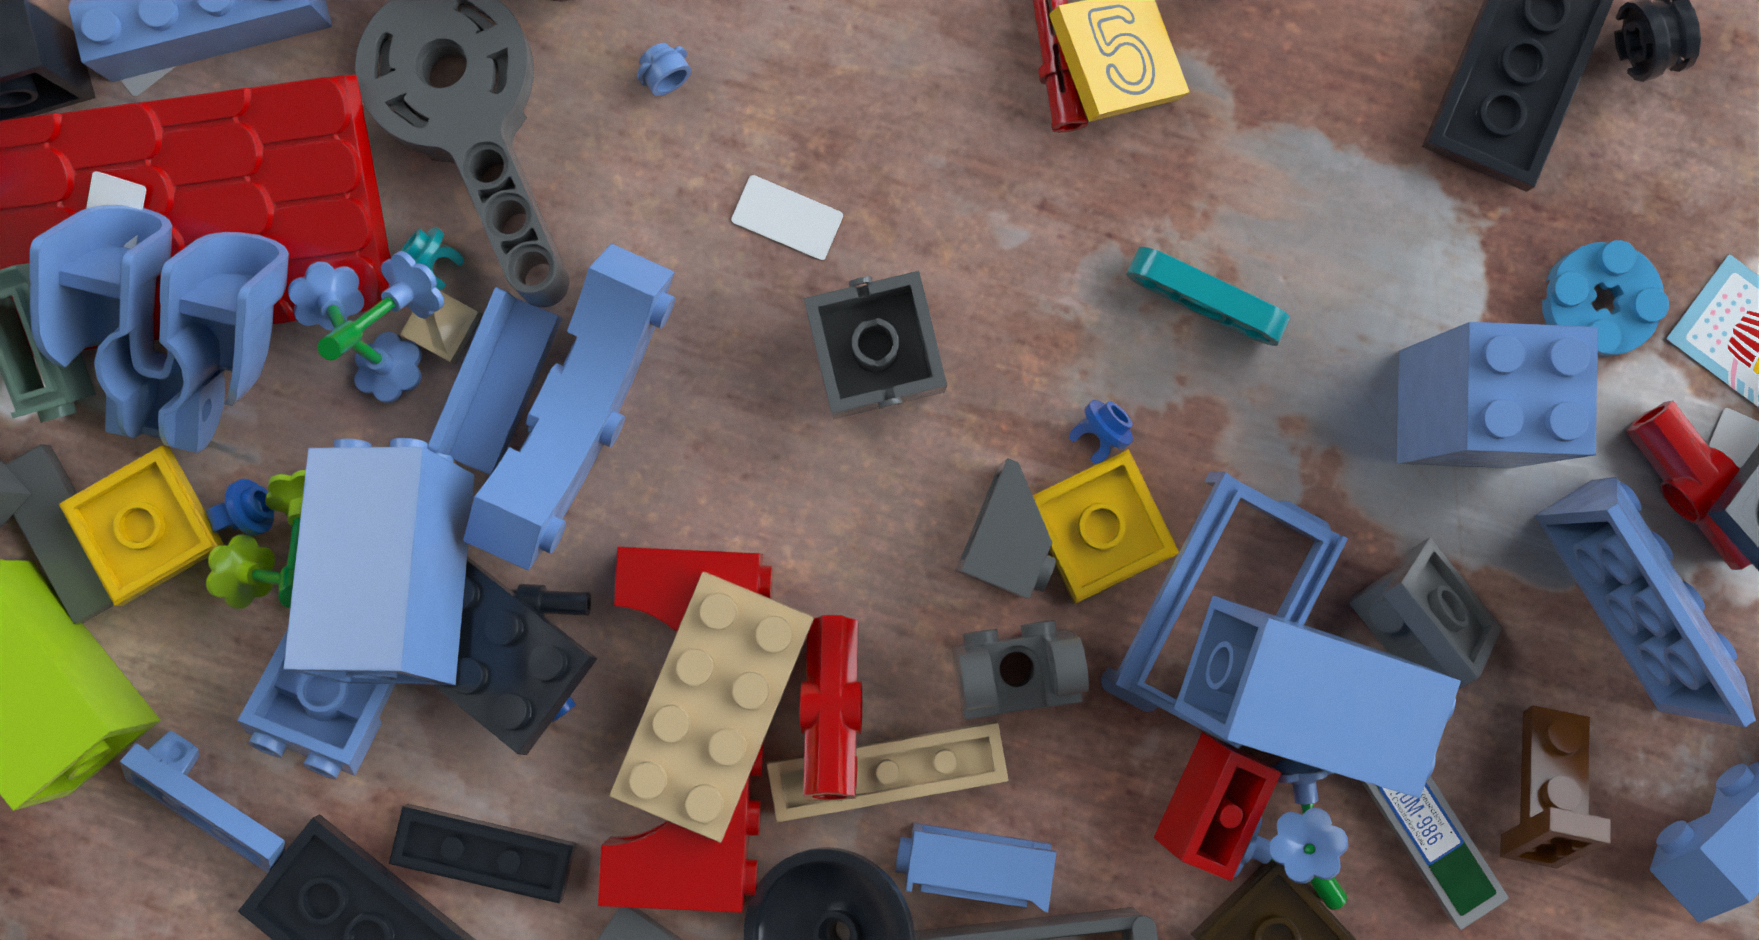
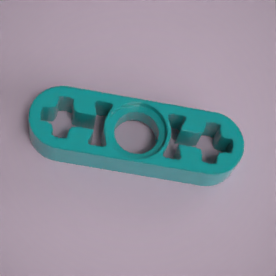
[1126,247,1290,346]

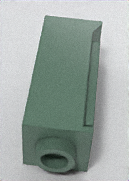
[0,263,96,423]

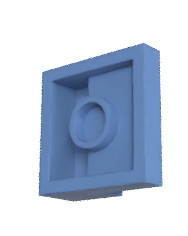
[237,629,396,780]

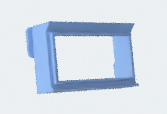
[1100,472,1348,749]

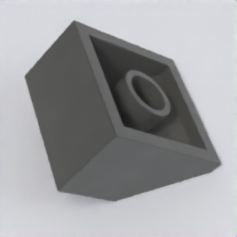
[955,458,1056,599]

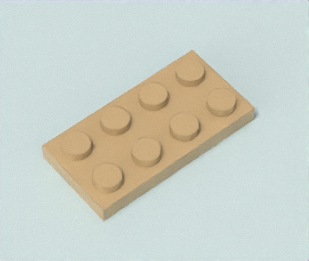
[609,572,814,843]

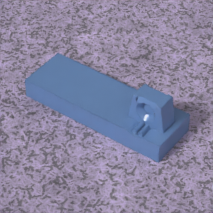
[120,731,285,874]

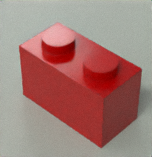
[1153,732,1282,881]

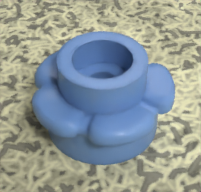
[637,43,691,96]

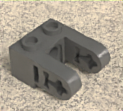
[952,620,1089,720]

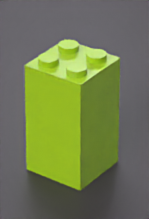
[0,559,161,811]

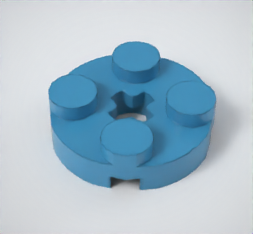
[1542,240,1669,357]

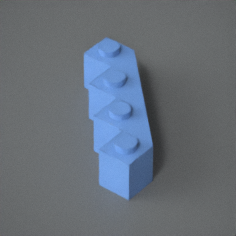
[1650,761,1759,923]

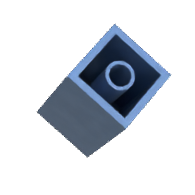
[1397,322,1598,468]
[284,438,474,685]
[1174,595,1461,799]

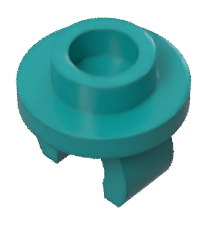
[400,227,465,290]

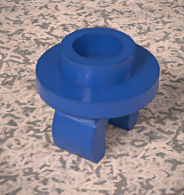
[1069,400,1133,464]
[206,479,274,536]

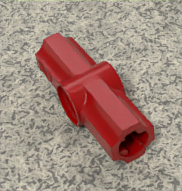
[1626,400,1752,570]
[800,615,863,801]

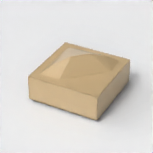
[400,291,483,364]

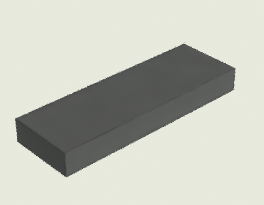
[6,444,114,624]

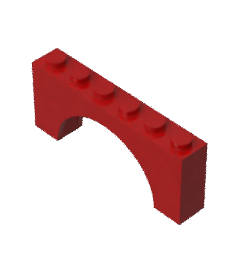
[598,547,773,913]

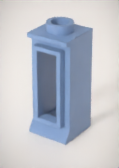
[895,822,1056,912]

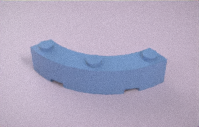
[463,243,675,571]

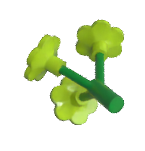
[206,470,306,609]

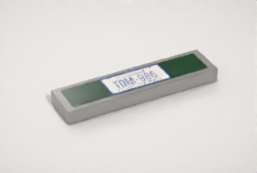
[1361,776,1509,930]

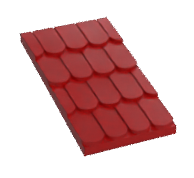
[0,75,391,357]

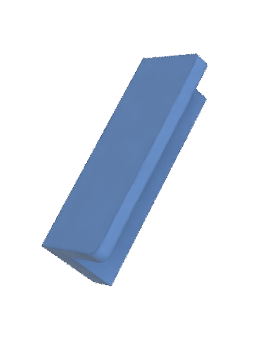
[427,287,562,475]

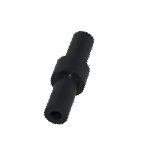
[510,584,591,617]

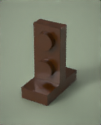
[1500,705,1610,869]

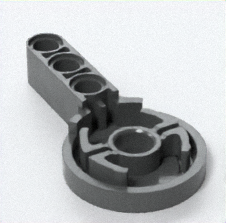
[355,0,570,307]

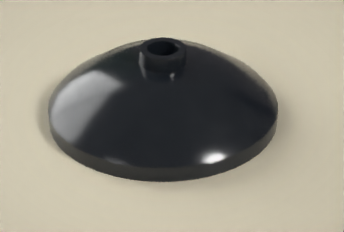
[744,847,915,940]

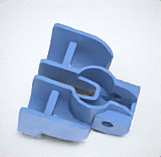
[30,205,289,453]

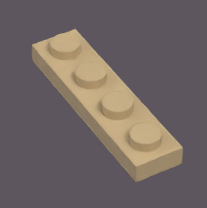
[767,721,1009,822]

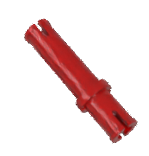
[1033,0,1088,133]

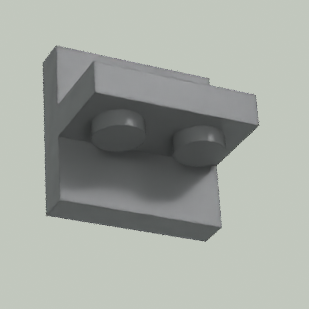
[1349,537,1503,689]

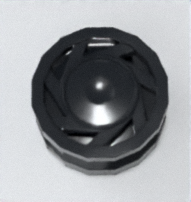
[1614,0,1701,82]

